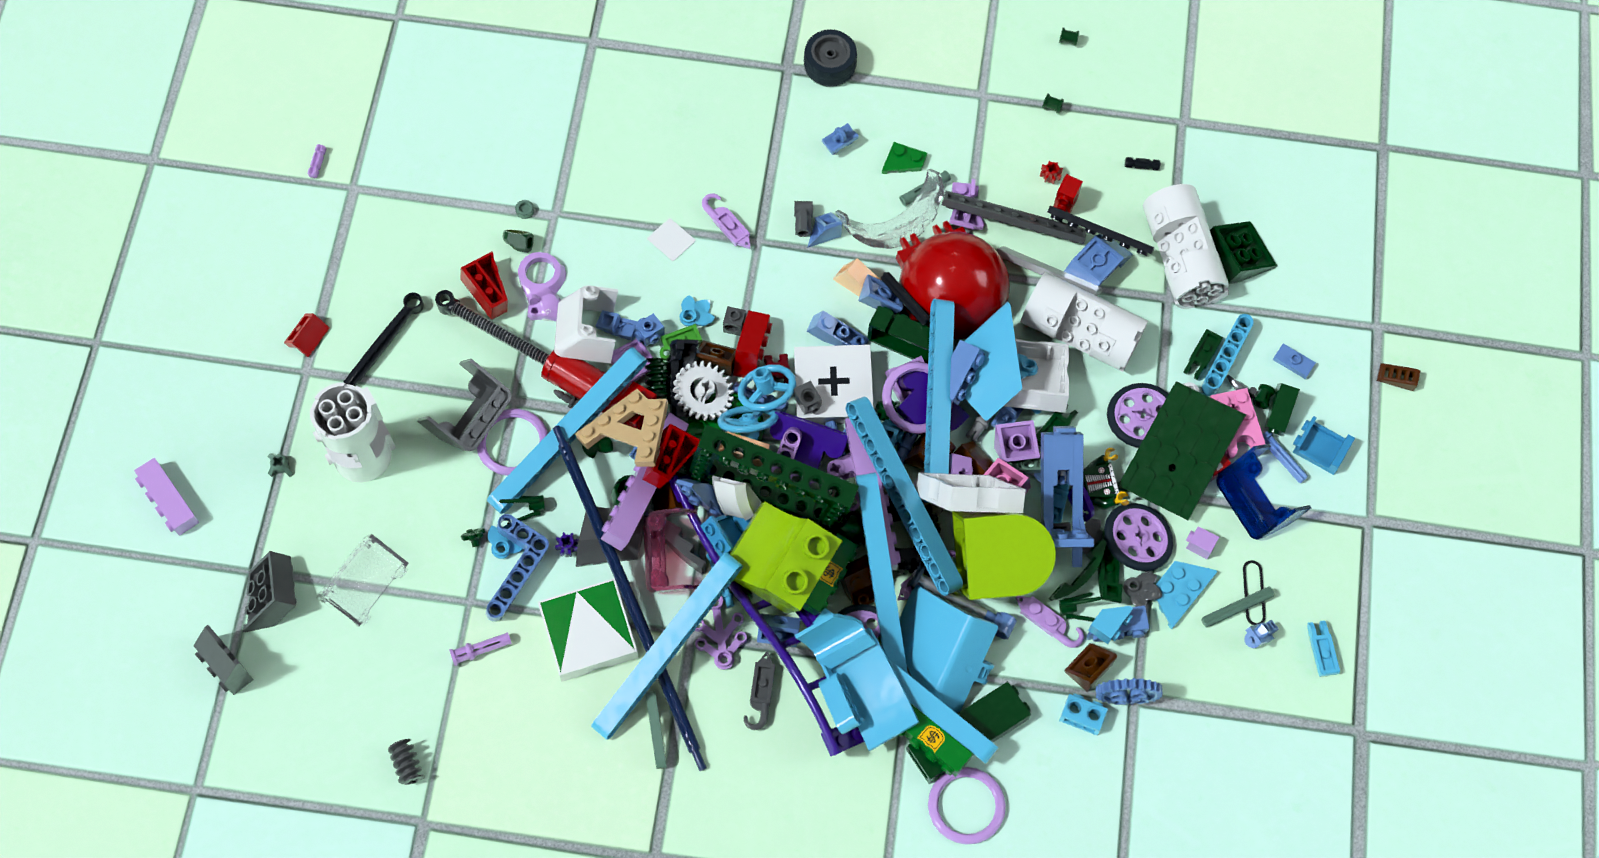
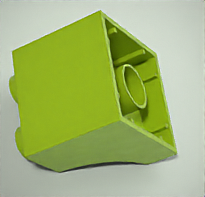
[730,502,842,614]

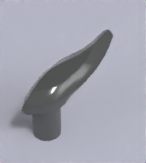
[1226,374,1257,399]

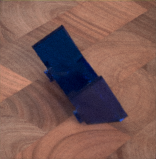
[1216,444,1312,540]

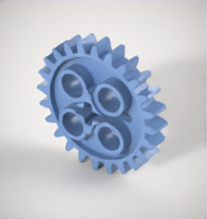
[1096,678,1163,705]

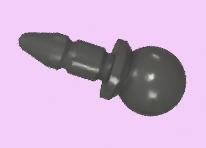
[553,390,580,408]

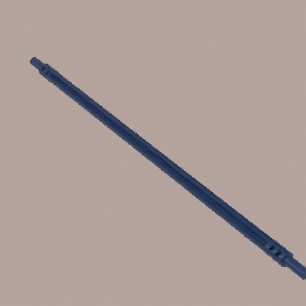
[552,425,707,771]

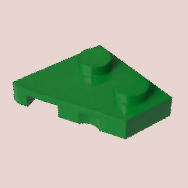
[882,142,927,174]

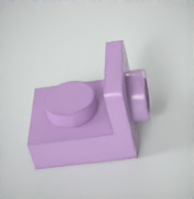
[952,179,978,198]

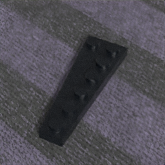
[1047,206,1155,256]

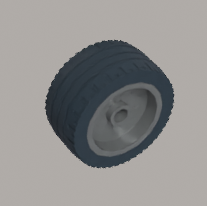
[804,29,857,87]

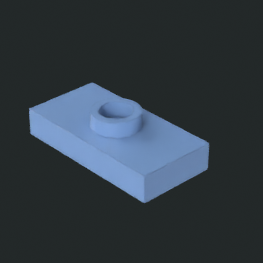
[1273,343,1316,379]

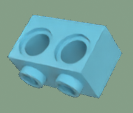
[1059,694,1108,736]

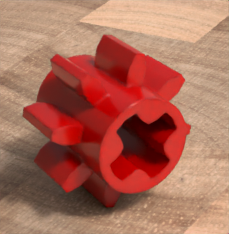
[1040,160,1063,184]

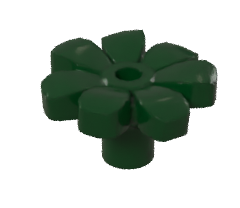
[461,528,486,547]

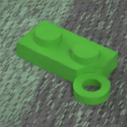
[660,324,702,361]

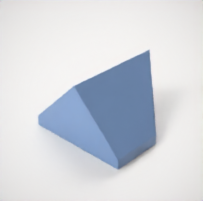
[807,212,842,248]

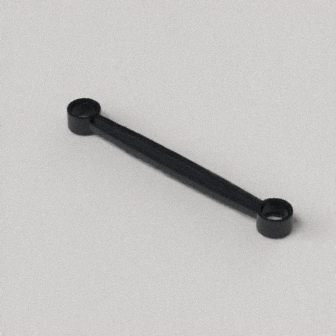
[344,292,424,386]

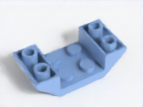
[1064,234,1133,287]

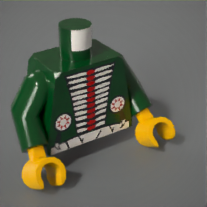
[1071,448,1129,510]

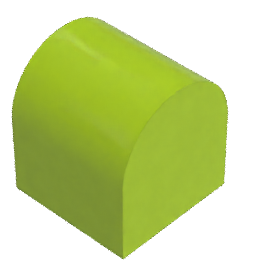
[952,511,1056,600]

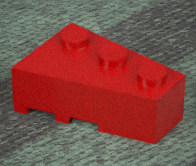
[460,251,508,320]
[733,310,773,378]
[642,423,700,489]

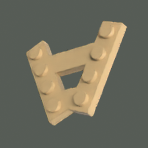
[575,389,669,467]

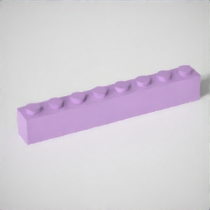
[601,412,689,551]
[845,418,901,570]

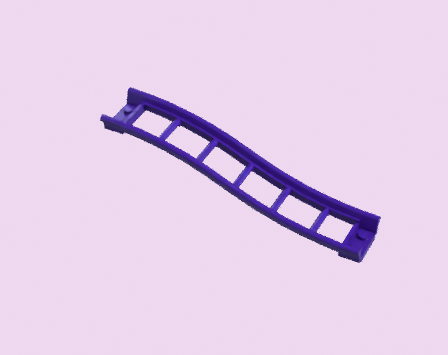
[669,468,865,757]

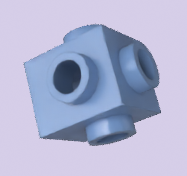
[634,313,665,347]

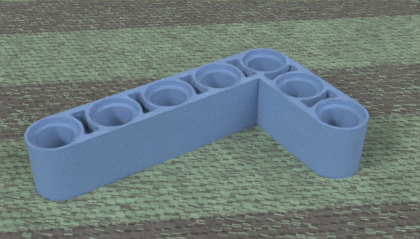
[486,514,549,622]

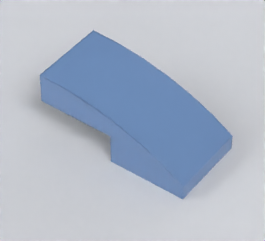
[596,310,637,341]

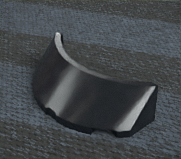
[666,339,699,417]

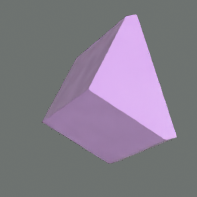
[994,420,1040,463]

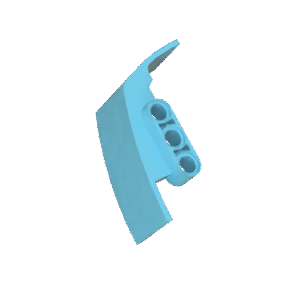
[795,614,919,751]

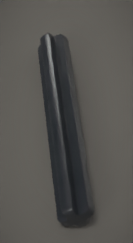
[881,272,930,326]

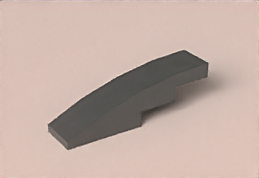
[648,509,706,574]

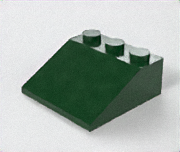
[1210,221,1277,284]

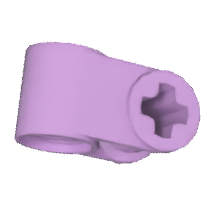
[826,453,855,480]

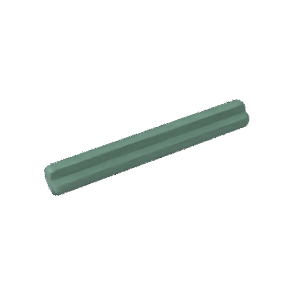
[1201,586,1274,628]

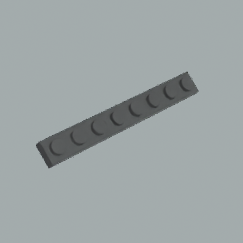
[942,190,1086,244]

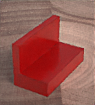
[284,313,330,357]

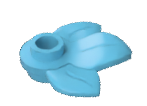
[680,295,715,326]
[1017,353,1038,379]
[488,523,526,559]

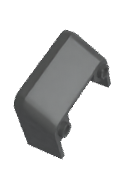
[417,359,512,451]

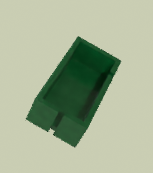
[867,306,930,364]

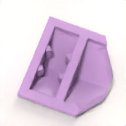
[949,209,985,230]

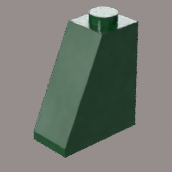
[1265,383,1300,435]

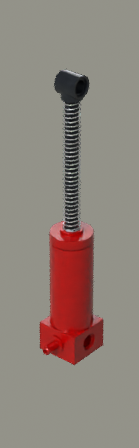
[435,290,657,430]

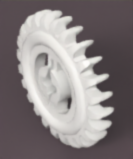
[673,361,735,421]

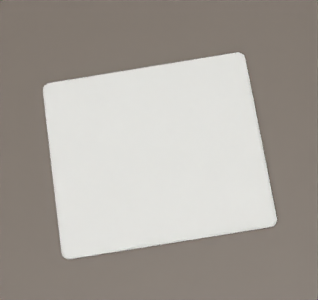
[647,218,696,261]

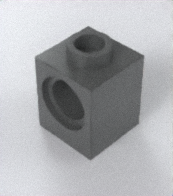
[723,306,746,336]
[793,380,822,415]

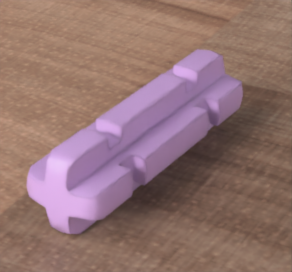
[307,144,327,178]

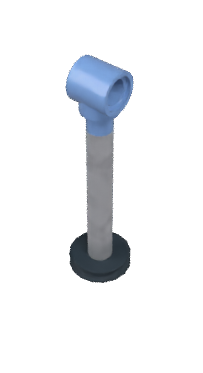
[906,562,1017,640]

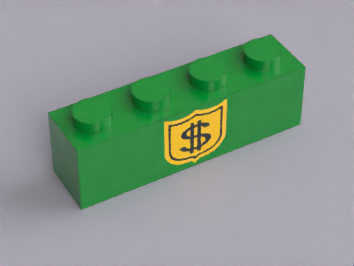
[802,533,858,616]
[899,704,973,777]

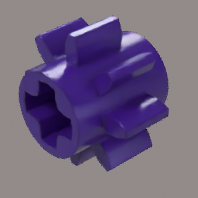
[555,532,579,557]

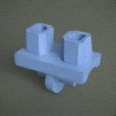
[822,123,859,155]
[991,406,1024,427]
[1244,620,1279,648]

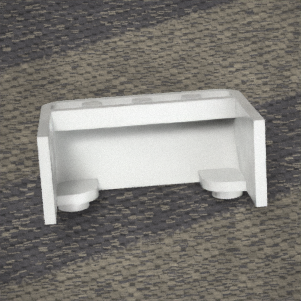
[554,285,618,364]

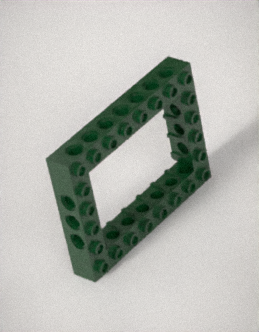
[688,424,859,533]

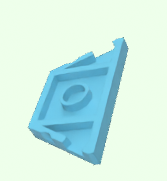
[1156,561,1217,629]

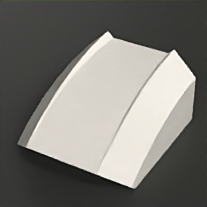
[712,476,761,521]

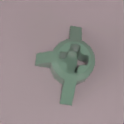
[267,453,293,477]

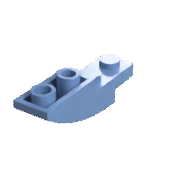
[676,478,724,518]

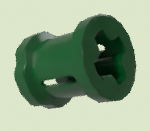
[1059,27,1080,46]
[1042,93,1064,114]
[1252,384,1275,409]

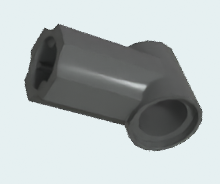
[794,201,813,237]

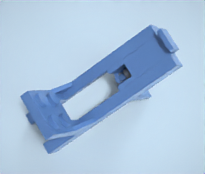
[1034,426,1094,567]

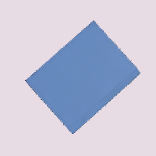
[858,274,903,314]

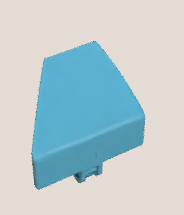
[953,301,1022,421]
[899,584,998,713]

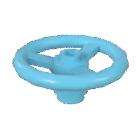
[738,364,797,412]
[717,406,778,441]

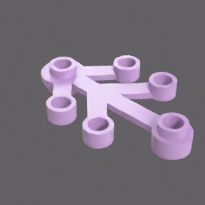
[695,596,747,670]

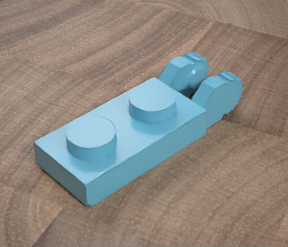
[1307,620,1340,677]

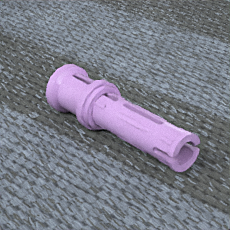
[449,632,512,666]

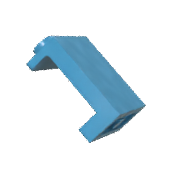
[1293,416,1355,475]
[701,515,752,558]

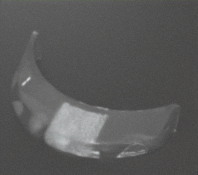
[835,169,945,249]

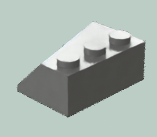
[576,507,646,567]
[243,551,296,632]
[193,625,254,695]

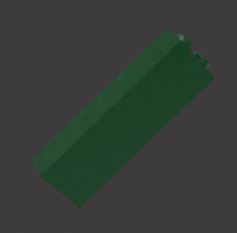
[906,681,1031,784]

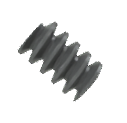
[388,739,425,785]

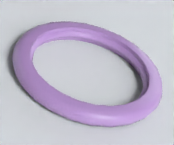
[882,362,953,434]
[477,409,548,476]
[928,767,1006,845]

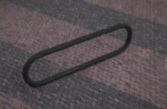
[1243,560,1266,625]

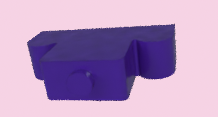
[896,361,970,435]
[770,410,848,469]

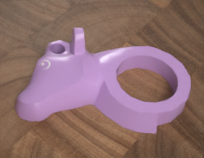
[518,252,566,321]

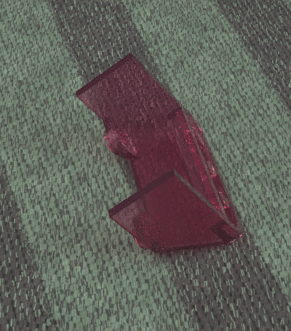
[643,508,699,593]

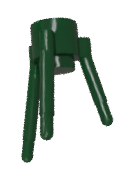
[499,495,545,524]
[1059,592,1101,622]

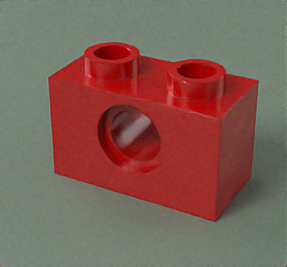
[1053,174,1083,213]

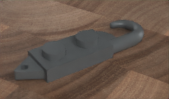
[744,651,775,730]

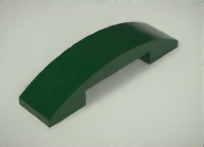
[1098,530,1123,603]
[1048,539,1106,601]

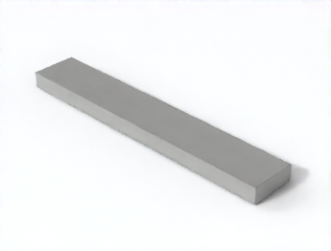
[996,246,1103,296]

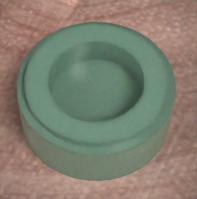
[515,200,534,219]

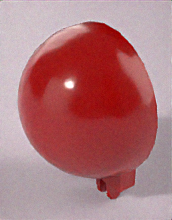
[896,221,1010,339]

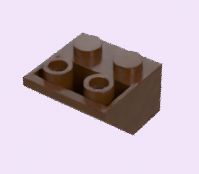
[839,554,875,605]

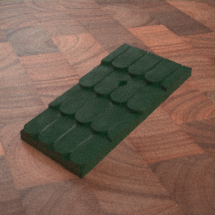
[1118,381,1247,520]

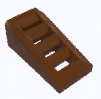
[1376,363,1421,391]

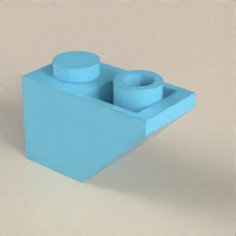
[1053,484,1069,523]
[1088,606,1133,644]

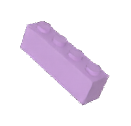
[134,457,199,536]

